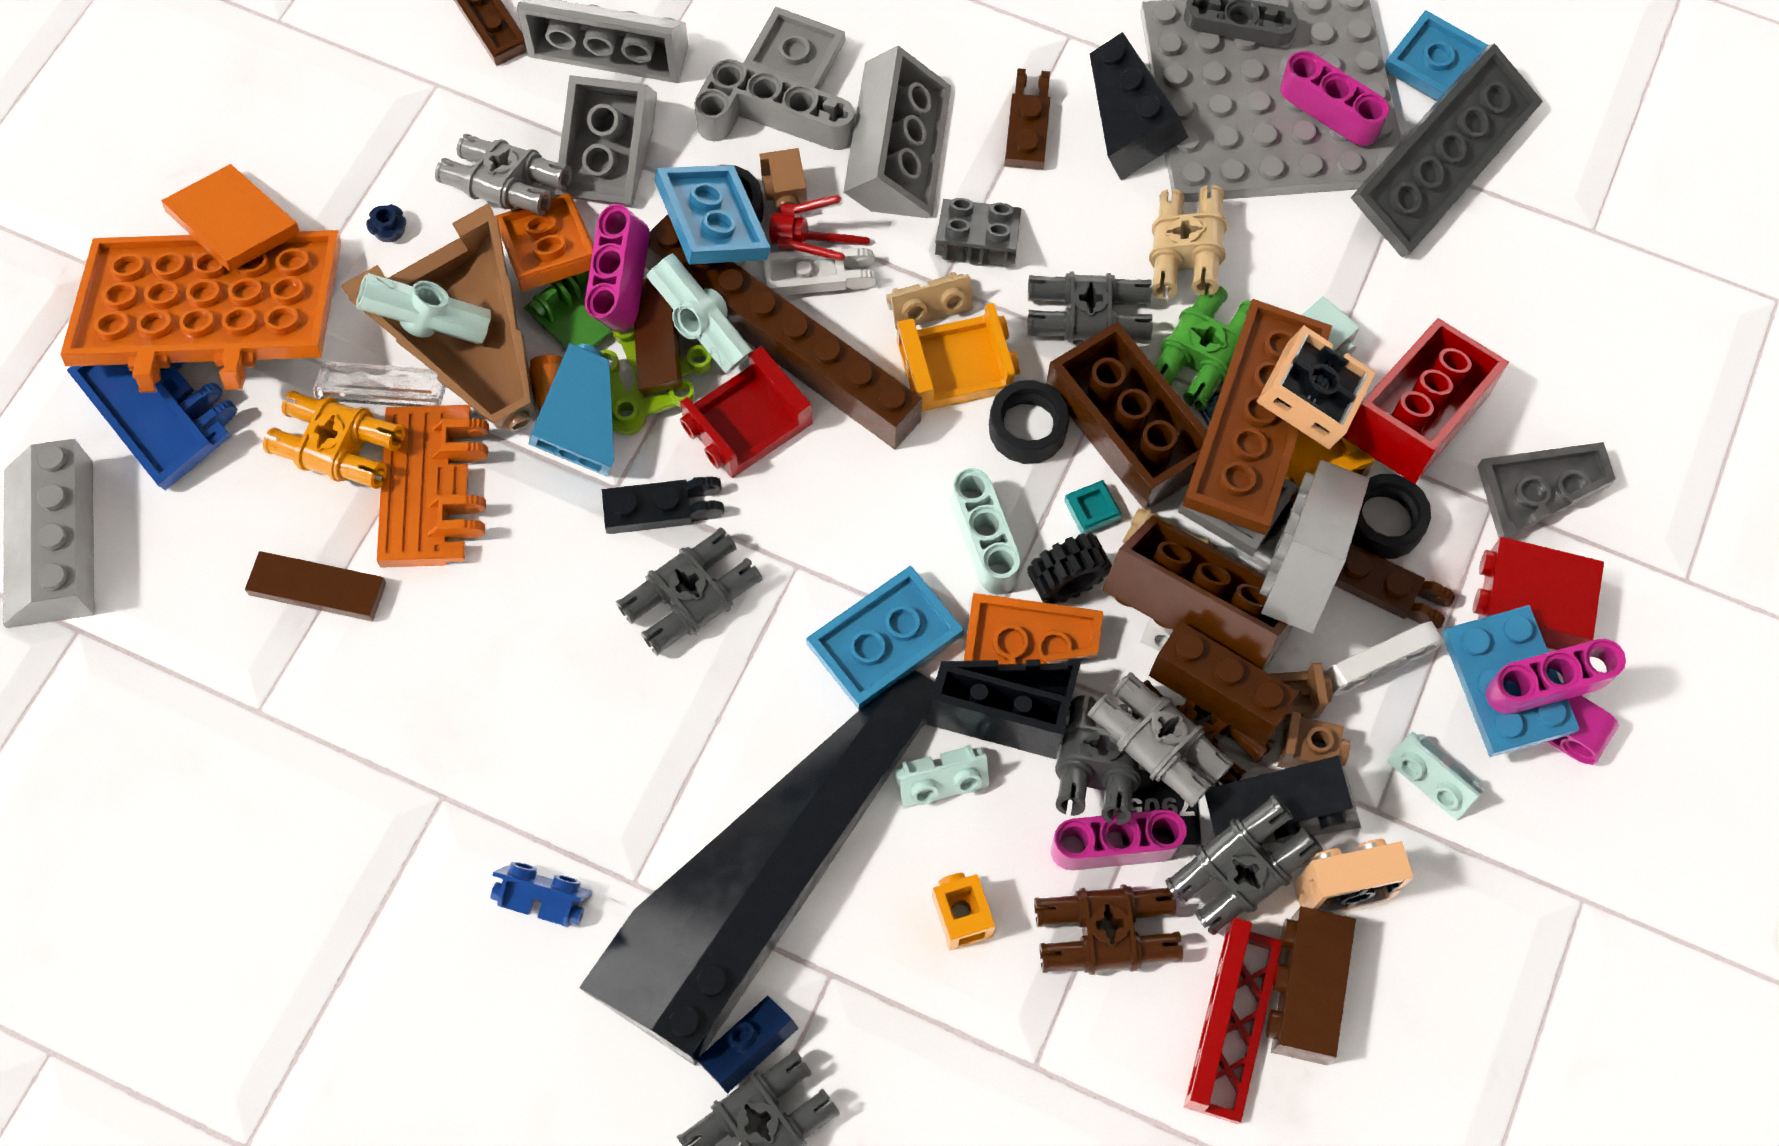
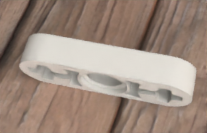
[1323,621,1444,696]

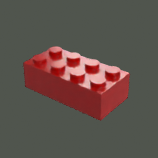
[1343,318,1509,484]

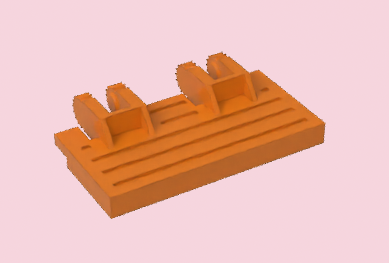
[376,404,489,568]

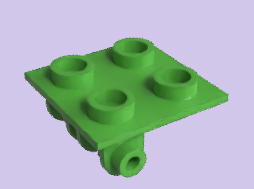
[523,271,613,349]

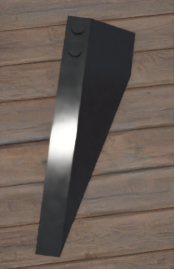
[579,670,935,1066]

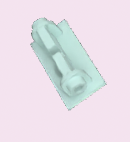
[1386,731,1484,821]
[893,745,990,809]

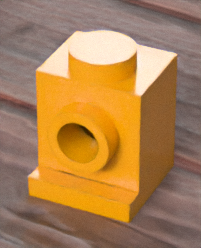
[932,872,995,951]

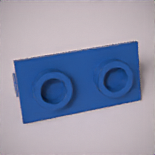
[490,862,593,928]

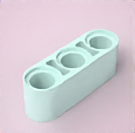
[951,468,1020,595]

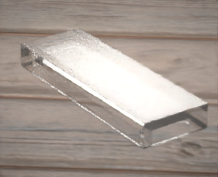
[313,361,446,407]

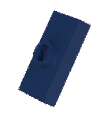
[697,995,799,1094]

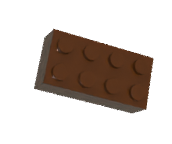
[1046,321,1207,510]
[1102,515,1294,671]

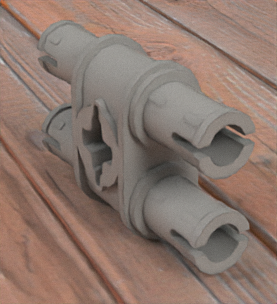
[435,133,572,216]
[1087,672,1235,808]

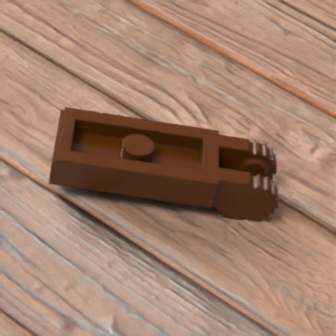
[1004,68,1051,170]
[1334,543,1456,629]

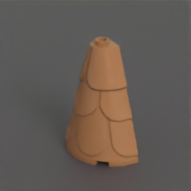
[341,203,535,432]

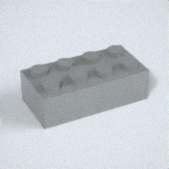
[1259,459,1370,634]

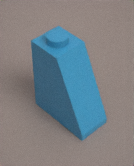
[528,343,614,477]

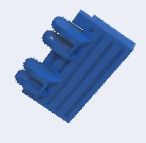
[66,362,238,491]

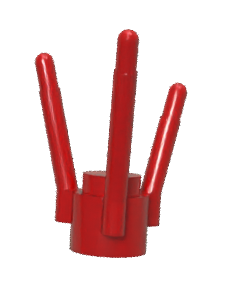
[769,195,871,261]

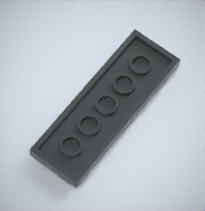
[1350,43,1543,257]

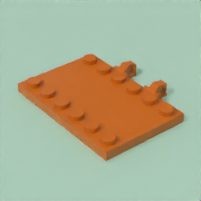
[60,230,341,393]

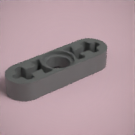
[1184,0,1298,46]

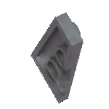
[1477,442,1616,538]

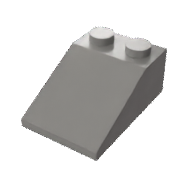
[554,75,658,206]

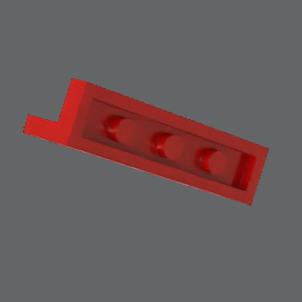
[1183,917,1282,1125]

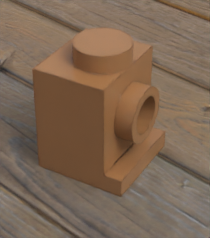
[759,148,807,213]
[1277,711,1350,769]

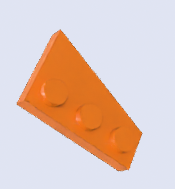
[964,593,1103,664]

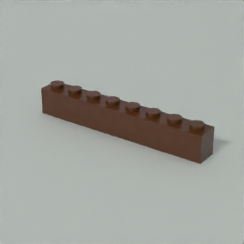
[645,214,922,450]

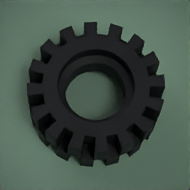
[1027,533,1112,604]

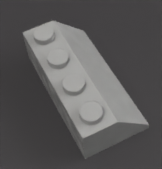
[517,0,689,83]
[843,45,951,218]
[3,438,95,628]

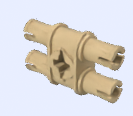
[1149,185,1228,299]

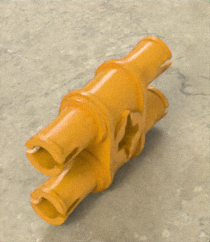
[263,390,405,489]

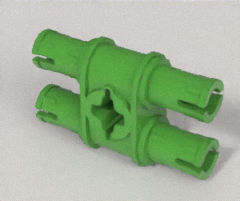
[1154,283,1251,411]

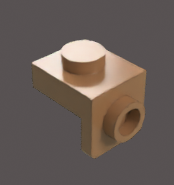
[1268,662,1333,720]

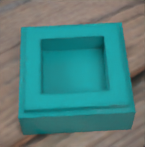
[1064,480,1122,535]

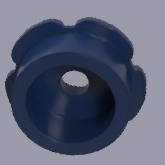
[366,204,407,243]

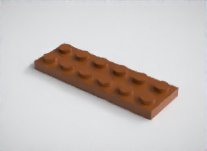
[1182,298,1332,535]

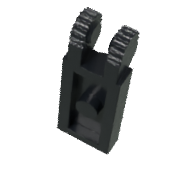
[601,476,724,534]

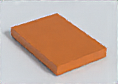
[161,164,300,272]
[495,193,594,292]

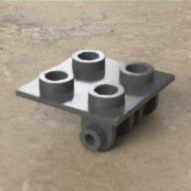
[935,198,1022,267]

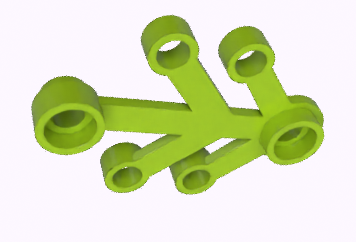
[601,324,713,435]

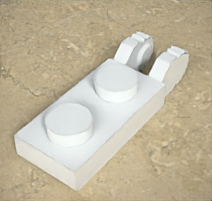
[761,246,878,296]

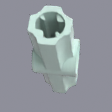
[646,253,753,374]
[356,273,491,344]

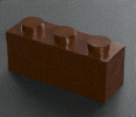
[1148,621,1298,747]
[1266,906,1356,1066]

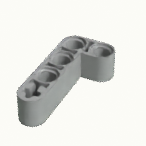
[694,59,855,150]

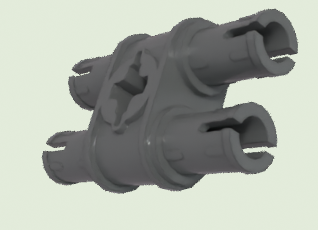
[1027,271,1153,343]
[615,527,763,656]
[1055,695,1141,825]
[1165,794,1323,935]
[676,1049,840,1146]

